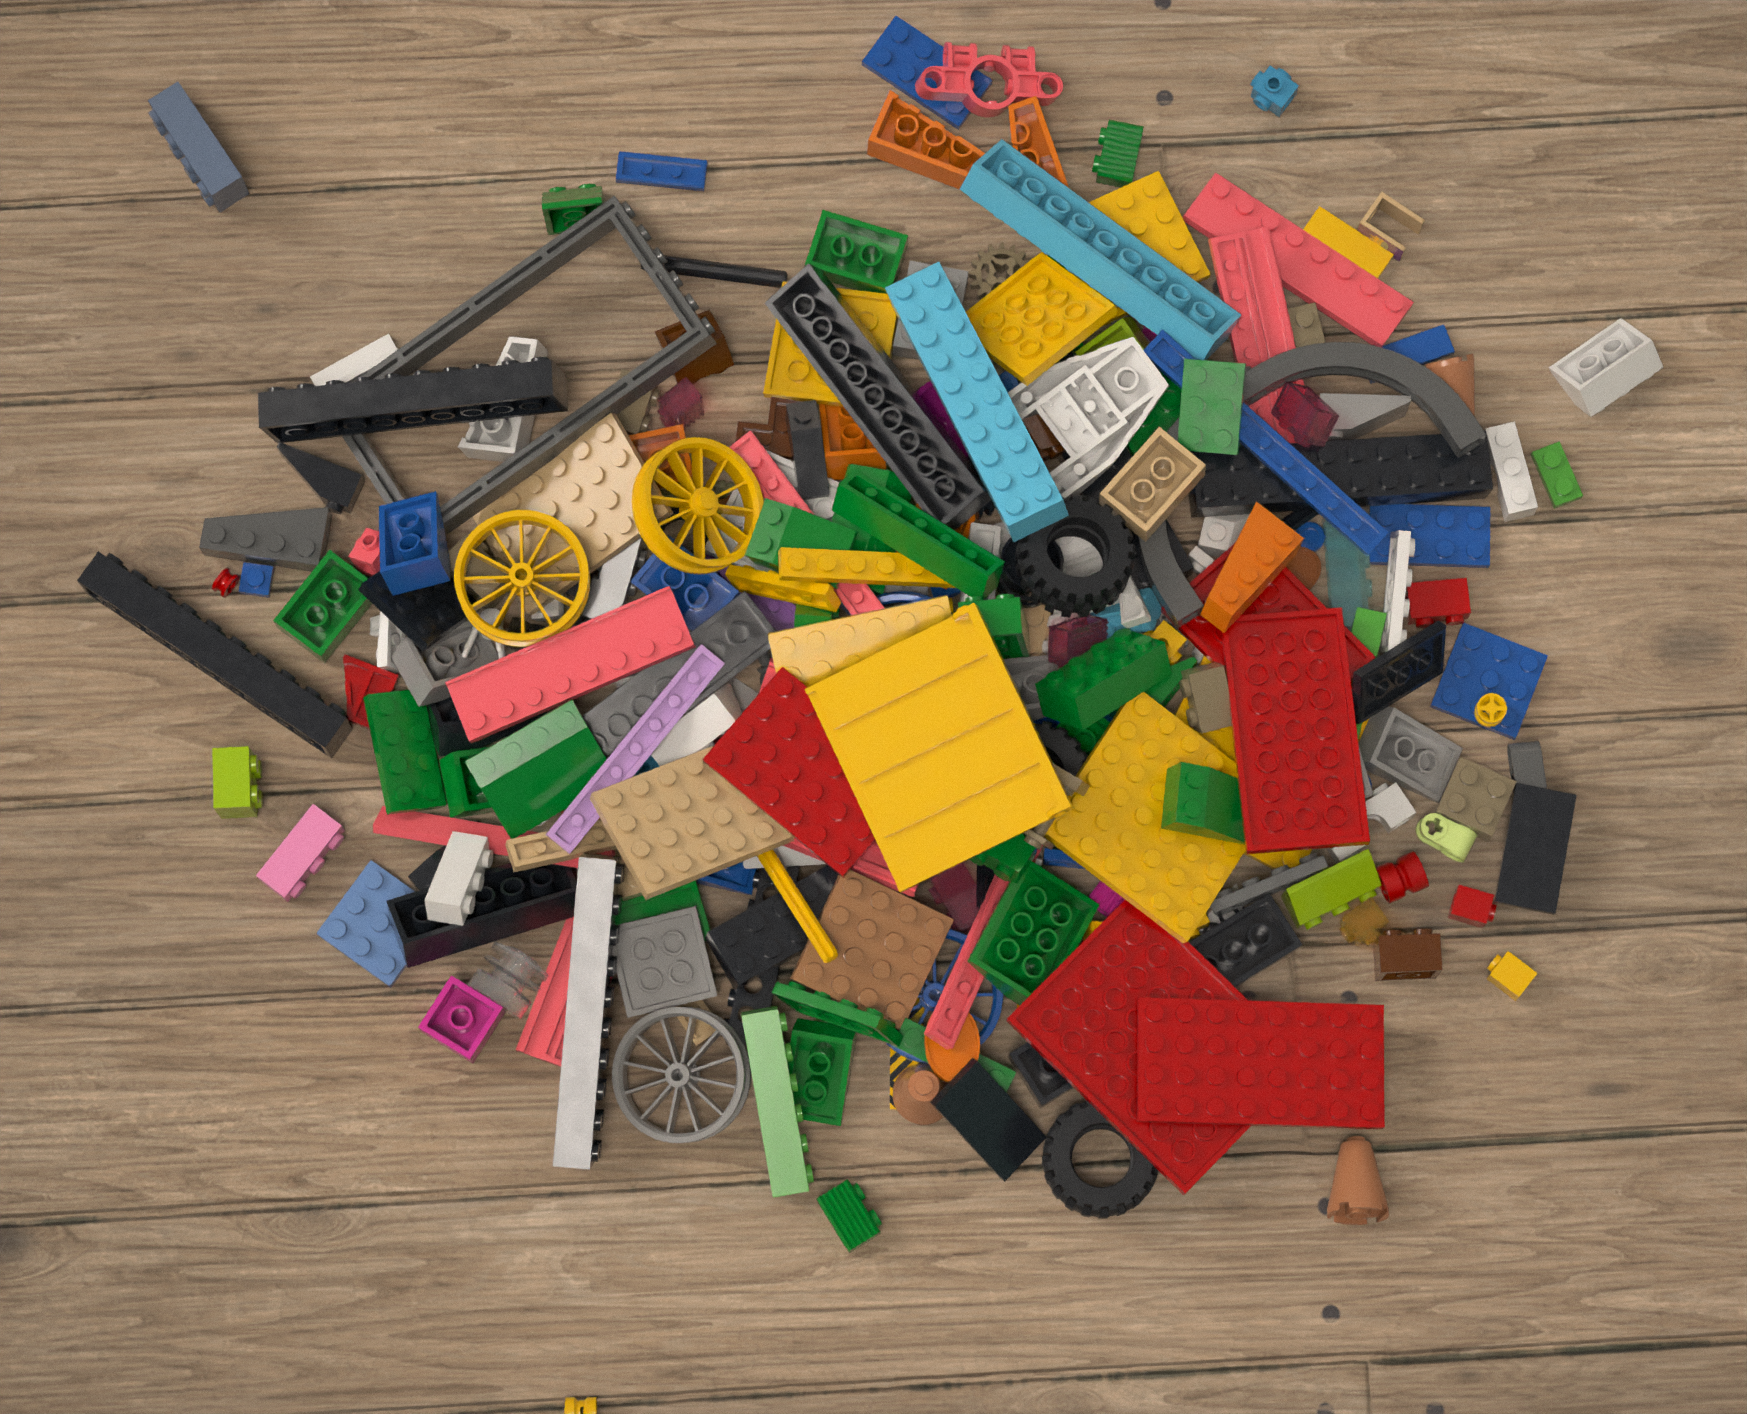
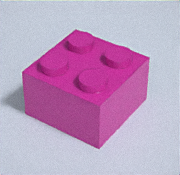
[418,976,506,1064]

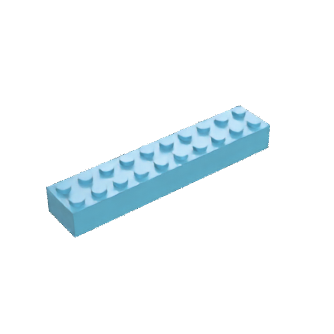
[960,139,1241,360]
[885,262,1069,542]

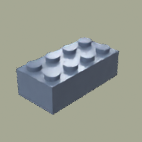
[148,82,249,213]

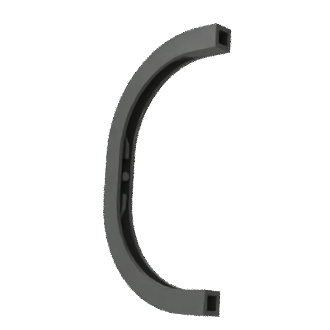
[1138,342,1486,629]

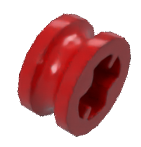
[211,568,240,598]

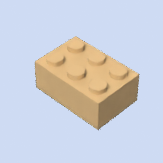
[1099,427,1206,542]

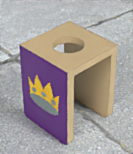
[1357,192,1425,262]

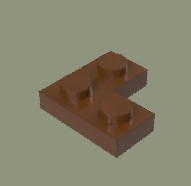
[735,397,801,460]

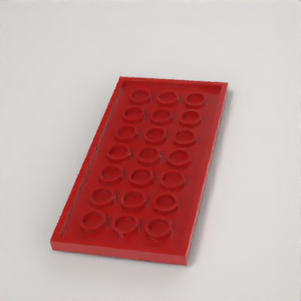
[1221,607,1370,854]
[1136,997,1385,1129]

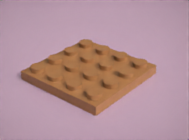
[790,870,954,1030]

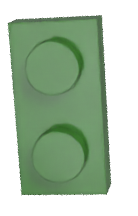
[1531,441,1583,509]

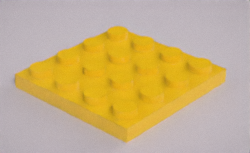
[1078,171,1211,327]
[966,252,1118,386]
[763,282,898,407]

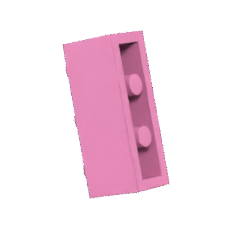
[256,804,345,902]

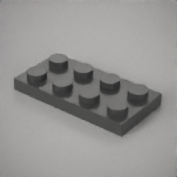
[1211,853,1329,917]

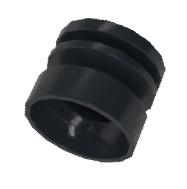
[996,538,1064,608]

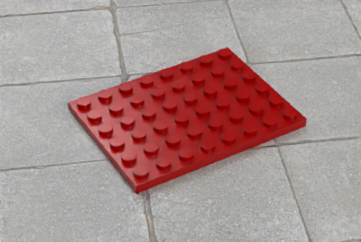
[1006,900,1251,1195]

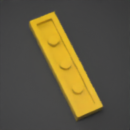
[725,564,841,612]

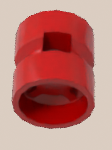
[1376,851,1429,904]

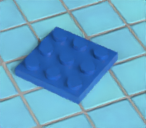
[1430,623,1548,740]

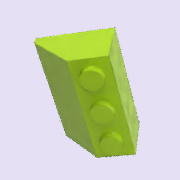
[1281,849,1382,930]

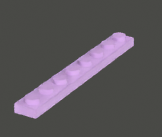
[545,644,725,854]

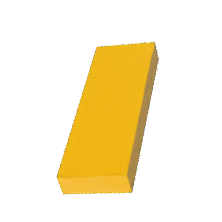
[1303,206,1394,278]

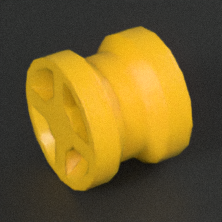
[1474,693,1507,728]

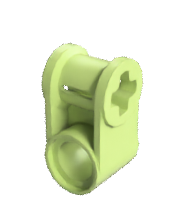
[1415,813,1477,863]

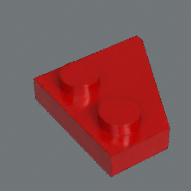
[343,654,399,730]

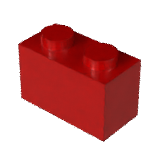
[1405,578,1471,628]

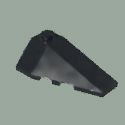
[426,697,557,757]

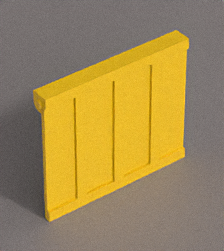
[805,603,1074,893]

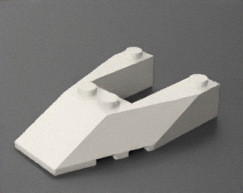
[1008,337,1169,501]

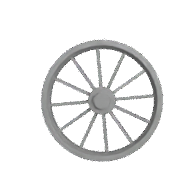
[612,1007,751,1143]

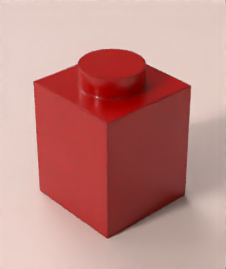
[1448,885,1497,928]

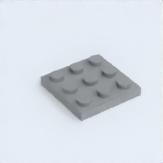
[612,906,717,1018]

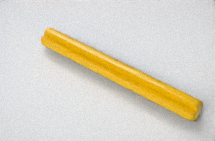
[757,850,838,963]

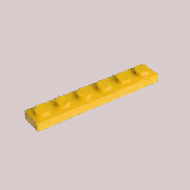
[778,547,956,588]

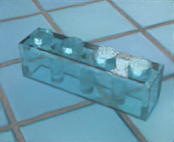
[1322,518,1374,632]

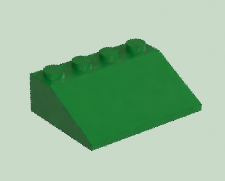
[465,699,606,839]
[967,862,1100,1005]

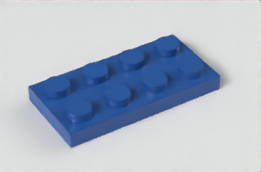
[862,16,992,130]
[1368,504,1490,568]

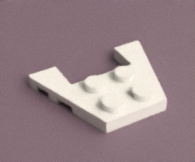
[1042,551,1151,655]

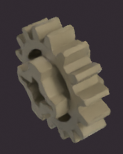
[969,242,1029,299]

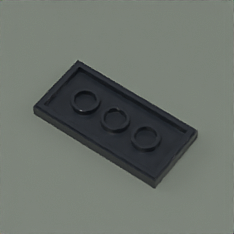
[1352,620,1446,725]
[1494,783,1577,915]
[930,1058,1046,1182]

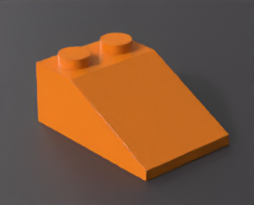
[819,404,886,480]

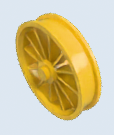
[632,437,764,575]
[454,510,590,647]

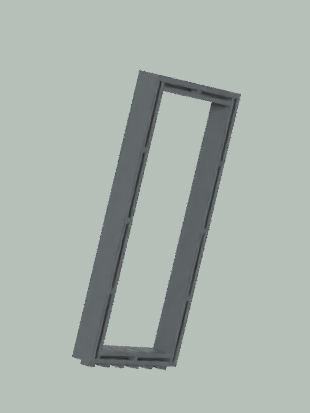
[342,196,717,536]

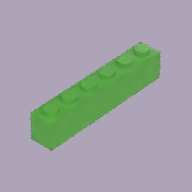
[741,1006,814,1198]

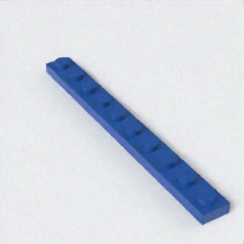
[1144,330,1389,556]

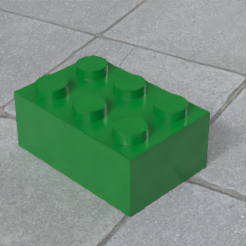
[805,210,908,294]
[273,550,372,664]

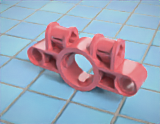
[915,42,1063,117]

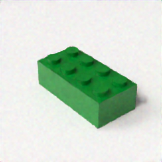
[958,594,1031,659]
[1035,628,1172,730]

